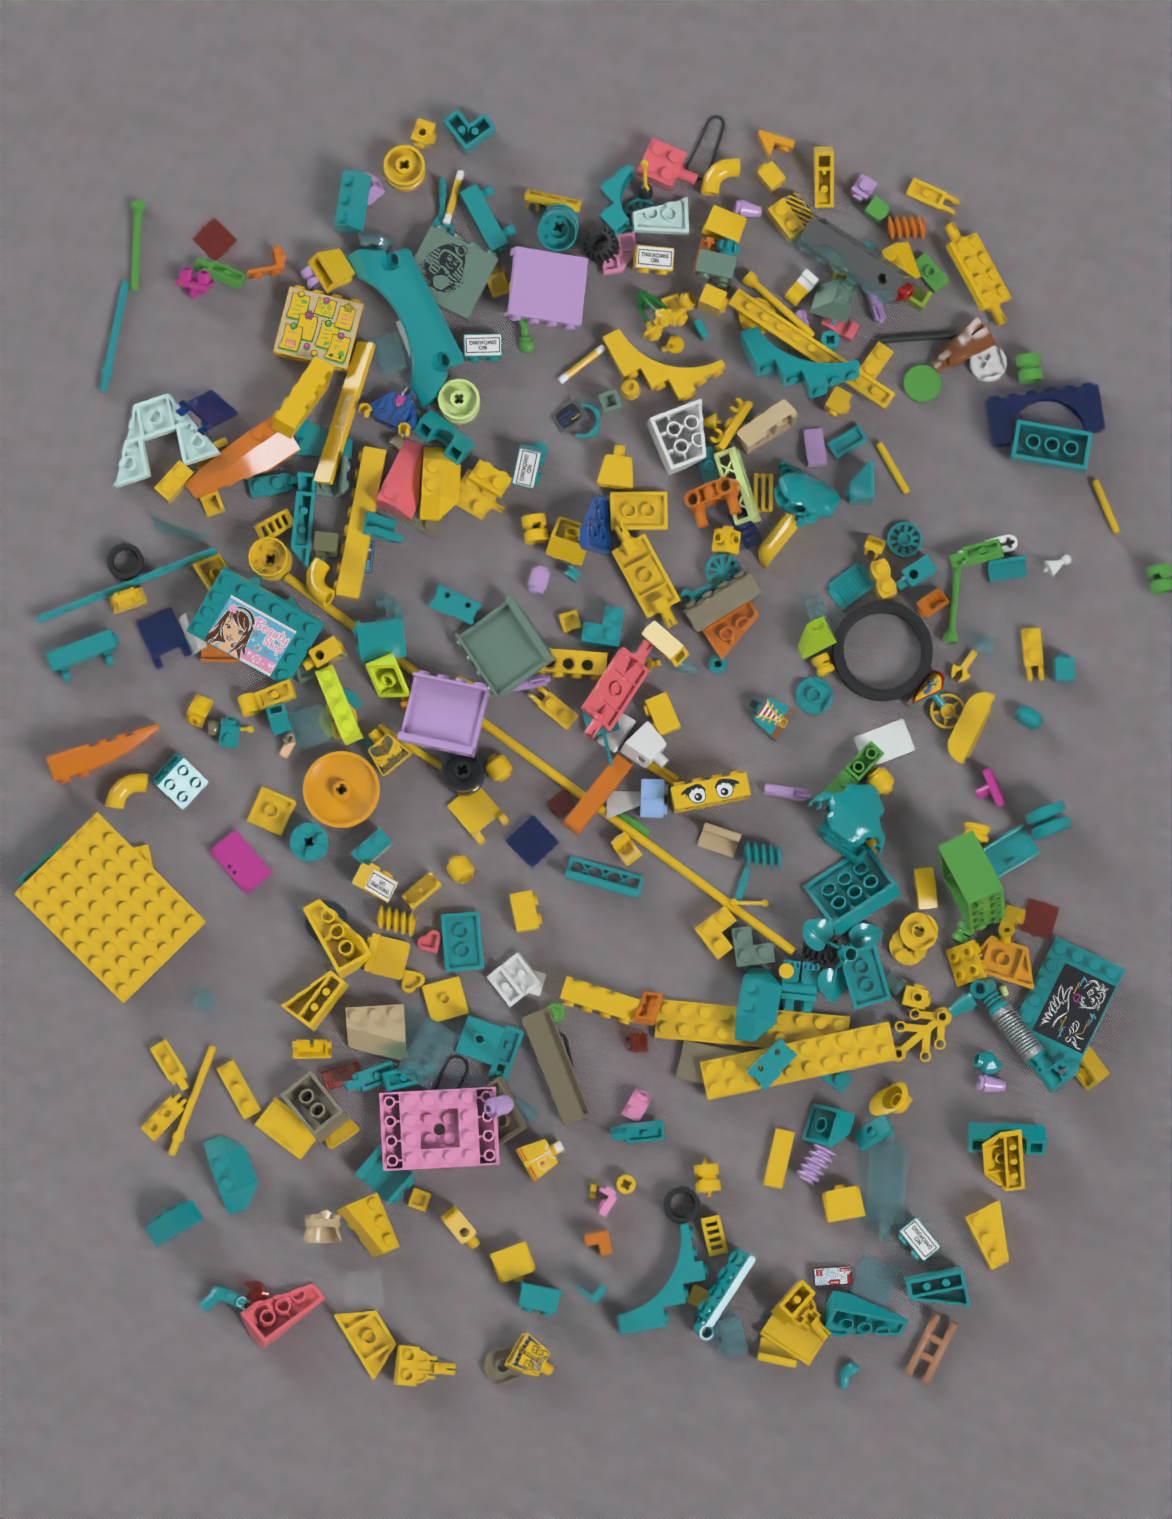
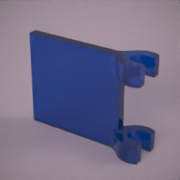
[176,389,238,436]
[136,607,192,670]

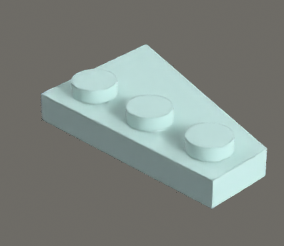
[632,197,689,235]

